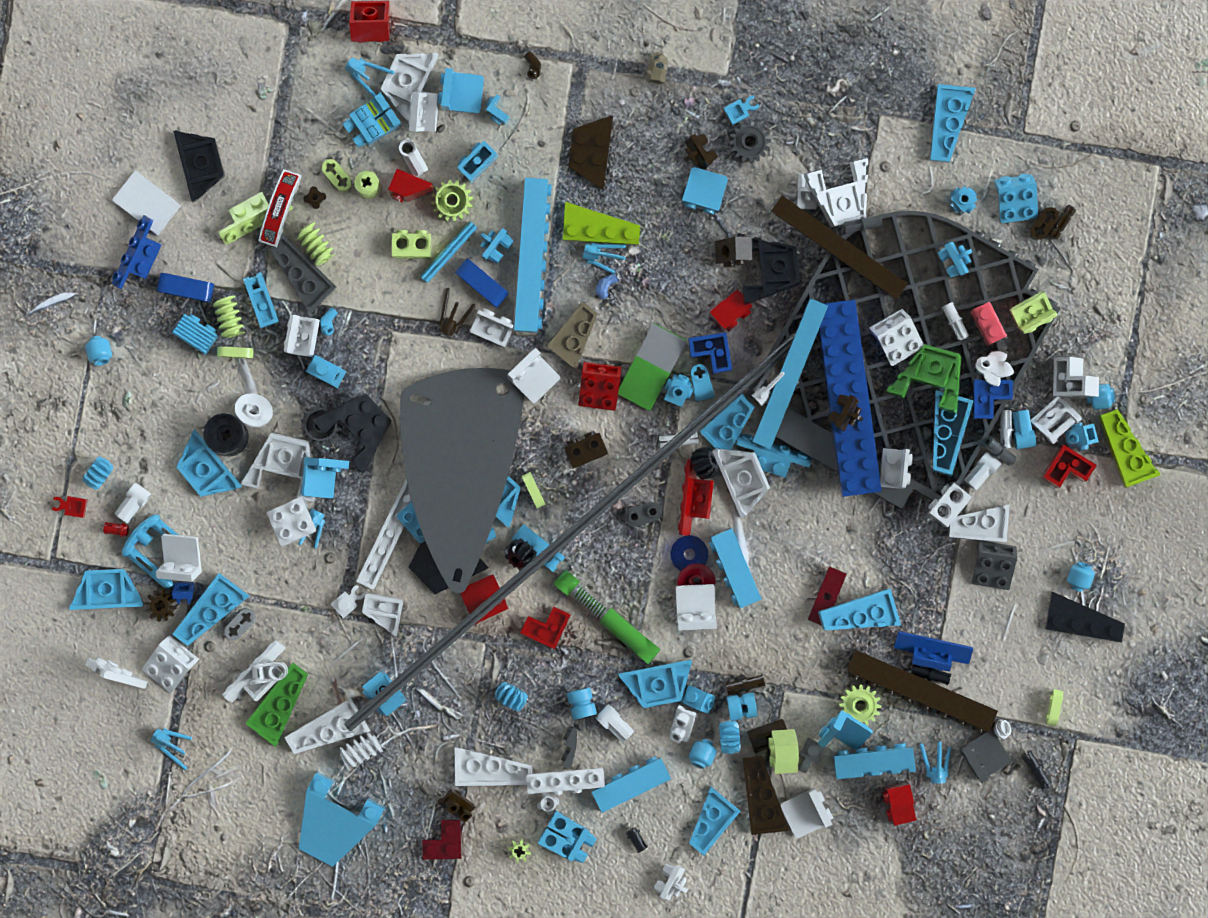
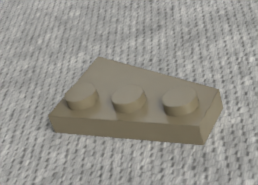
[546,301,597,370]

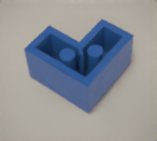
[688,332,732,375]

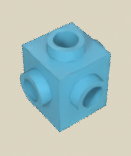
[948,186,978,215]
[664,374,693,407]
[1065,423,1099,451]

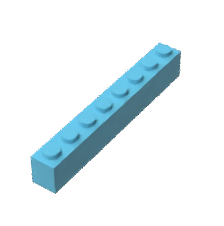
[514,178,552,333]

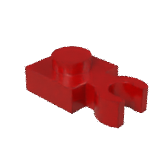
[52,496,88,518]

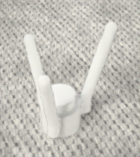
[752,367,799,405]

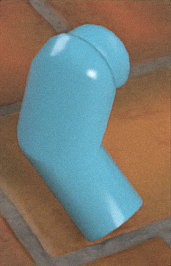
[320,307,338,336]

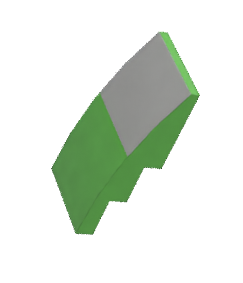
[618,323,688,411]

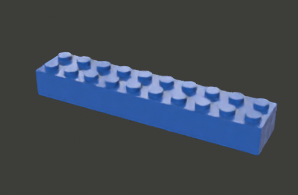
[818,300,882,497]

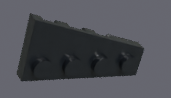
[1045,591,1125,643]

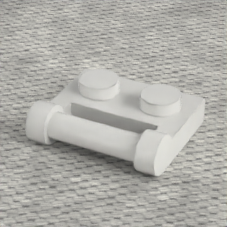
[1030,396,1082,444]

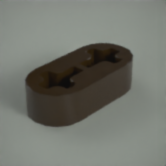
[1030,207,1059,241]

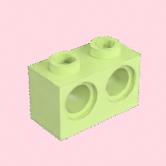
[392,230,432,259]

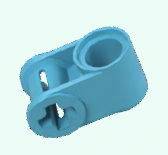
[690,364,715,402]

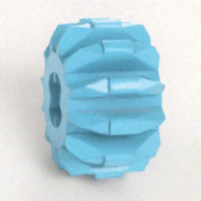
[83,456,113,490]
[494,682,528,711]
[719,721,741,754]

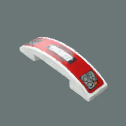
[258,169,302,248]

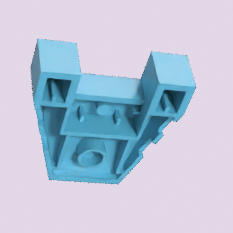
[299,772,386,867]

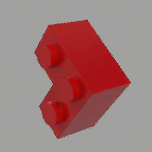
[708,289,753,332]
[1040,445,1097,488]
[881,781,917,826]

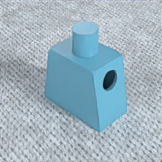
[305,355,346,388]

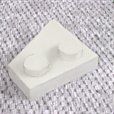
[362,592,404,636]

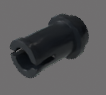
[626,827,648,853]

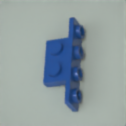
[112,215,162,289]
[894,631,973,672]

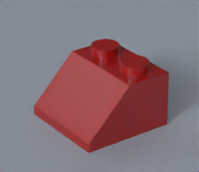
[349,0,390,43]
[388,169,435,203]

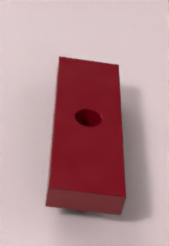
[807,566,847,626]

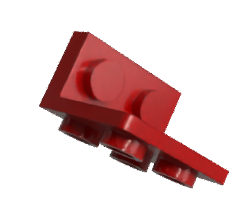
[578,362,622,411]
[460,574,510,625]

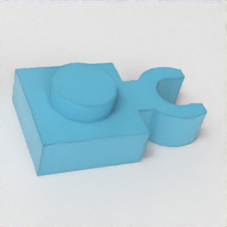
[723,95,759,126]

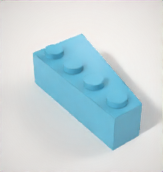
[933,390,973,477]
[833,743,916,779]

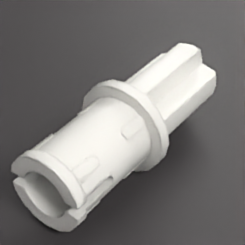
[942,302,968,341]
[998,410,1014,448]

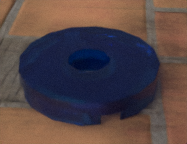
[670,535,708,571]

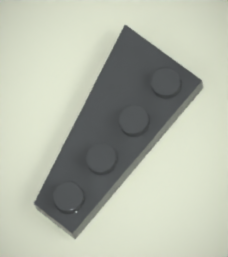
[269,233,337,314]

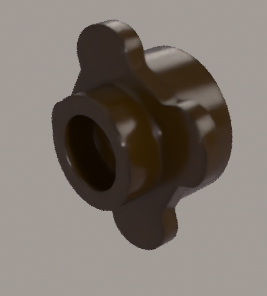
[303,186,326,209]

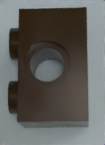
[715,236,752,268]

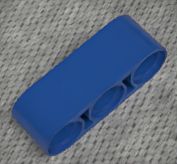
[455,258,509,308]
[157,273,214,303]

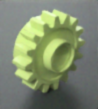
[431,180,473,222]
[839,684,882,726]

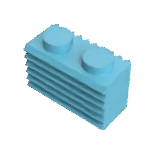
[172,314,218,355]

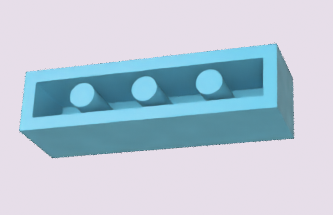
[708,528,762,608]
[592,756,671,813]

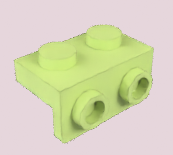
[1009,291,1057,334]

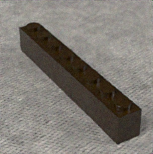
[845,649,998,733]

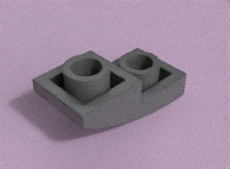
[561,727,577,769]

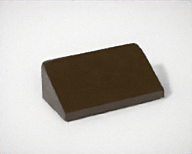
[747,719,787,753]

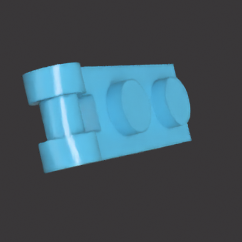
[243,272,279,329]
[512,524,566,572]

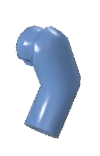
[596,273,618,299]

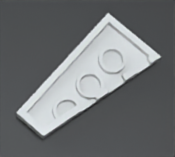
[284,698,371,754]
[455,747,532,786]

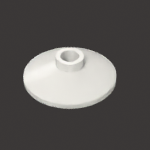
[234,394,273,427]

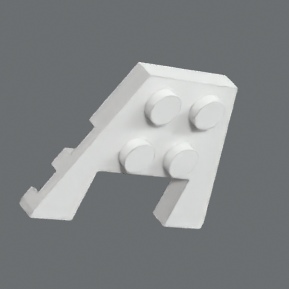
[803,158,868,227]
[241,433,316,502]

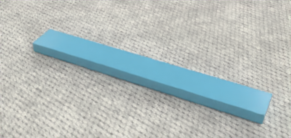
[753,298,828,449]

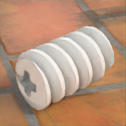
[339,732,383,770]

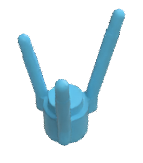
[345,58,395,97]
[583,243,626,274]
[298,508,326,549]
[151,728,192,770]
[920,741,951,784]

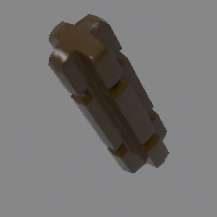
[1049,205,1076,240]

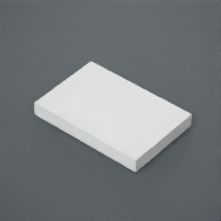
[112,170,181,235]

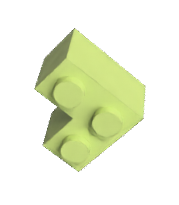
[768,729,799,774]

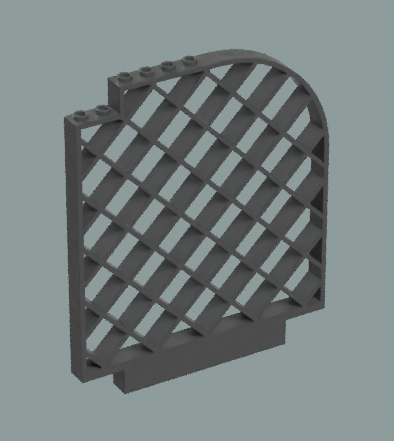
[746,211,1061,509]

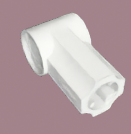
[399,139,429,177]
[964,451,1001,491]
[114,483,152,523]
[595,704,634,743]

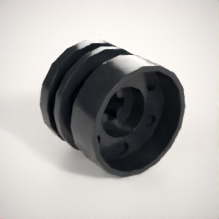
[203,413,249,457]

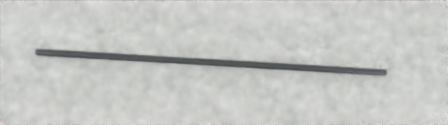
[344,331,797,731]

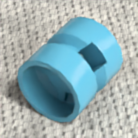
[566,687,597,720]
[727,692,758,721]

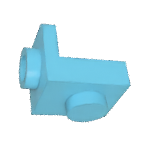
[485,94,510,125]
[681,685,715,714]

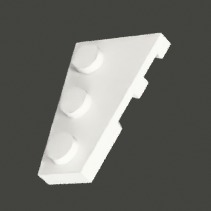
[948,504,1010,543]

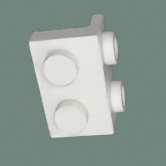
[408,92,439,132]
[470,309,514,348]
[284,315,320,357]

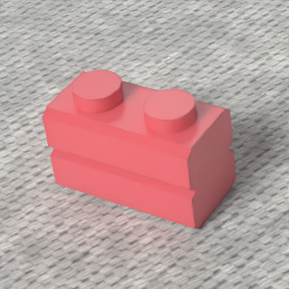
[970,302,1007,346]

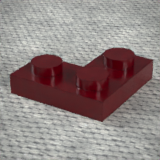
[422,819,462,860]

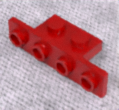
[678,459,714,536]

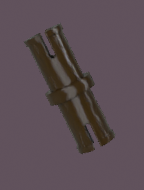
[725,674,766,695]

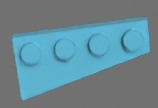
[930,84,976,163]
[172,573,250,646]
[818,588,901,630]

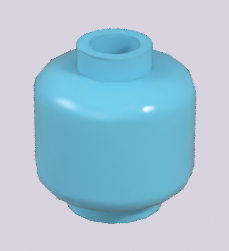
[85,336,112,366]
[1087,384,1115,410]
[1067,562,1095,592]
[689,739,717,769]

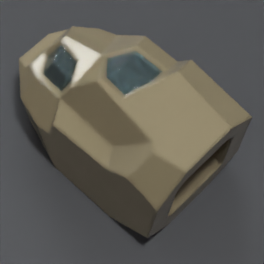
[646,52,668,84]

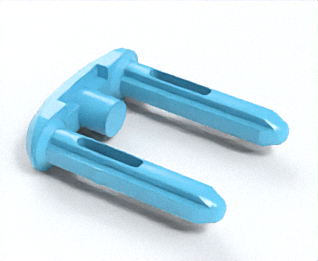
[122,514,179,589]

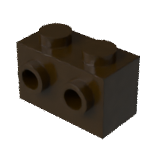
[564,431,608,469]

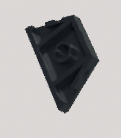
[173,130,225,203]

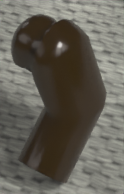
[523,51,541,79]

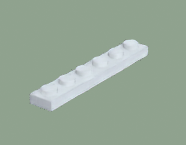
[356,478,412,590]

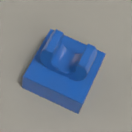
[172,582,195,604]

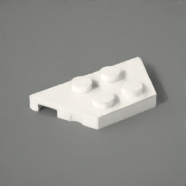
[381,53,439,121]
[712,448,770,519]
[85,657,148,689]

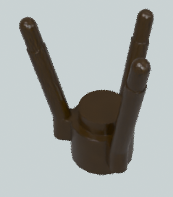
[438,288,475,336]

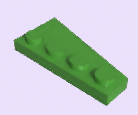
[245,662,309,747]

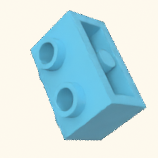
[457,141,498,184]

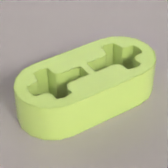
[322,159,352,192]
[217,347,254,359]
[522,472,546,509]
[1046,689,1063,727]

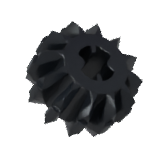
[690,446,719,480]
[504,538,537,571]

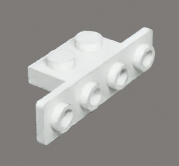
[222,640,285,703]
[526,768,605,795]

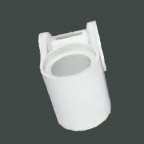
[250,662,288,684]

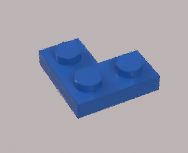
[973,380,1013,419]

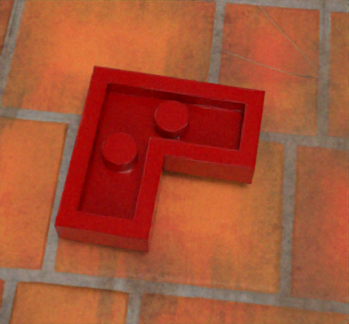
[520,607,571,649]

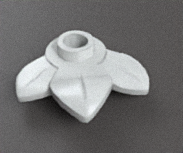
[975,351,1014,386]

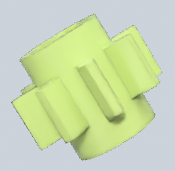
[508,839,532,863]

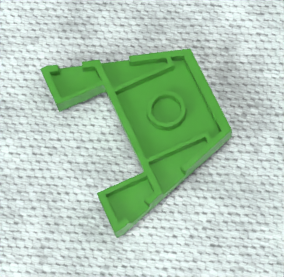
[887,344,961,414]

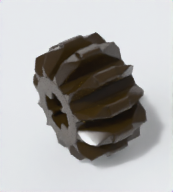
[144,589,178,622]

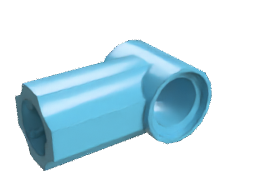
[1012,410,1036,449]

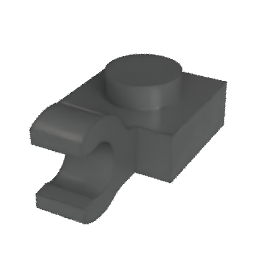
[798,738,826,773]

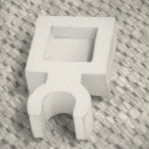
[331,585,366,618]

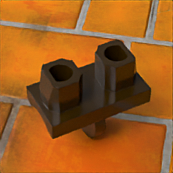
[684,134,718,170]
[828,394,864,432]
[438,789,475,822]

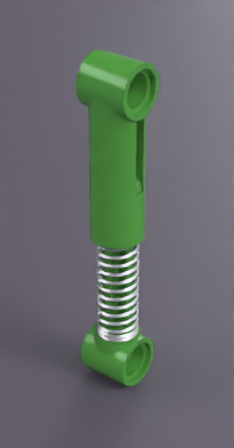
[553,569,661,664]

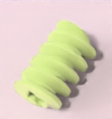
[354,171,381,199]
[297,222,335,266]
[213,296,246,338]

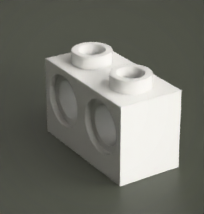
[928,483,972,528]

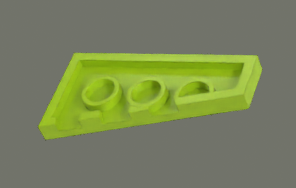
[563,202,640,245]
[1098,409,1161,488]

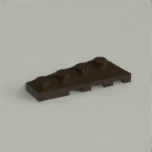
[742,755,790,835]

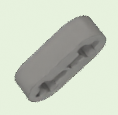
[225,609,256,640]

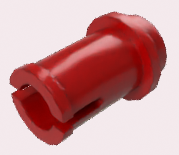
[103,522,129,538]

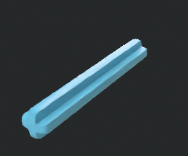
[420,221,477,283]

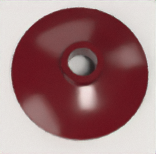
[677,563,716,588]

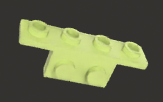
[218,192,293,245]

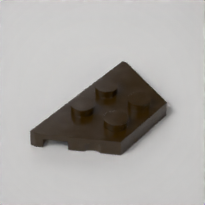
[568,116,613,190]

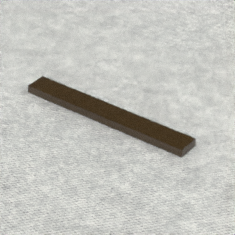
[771,196,908,300]

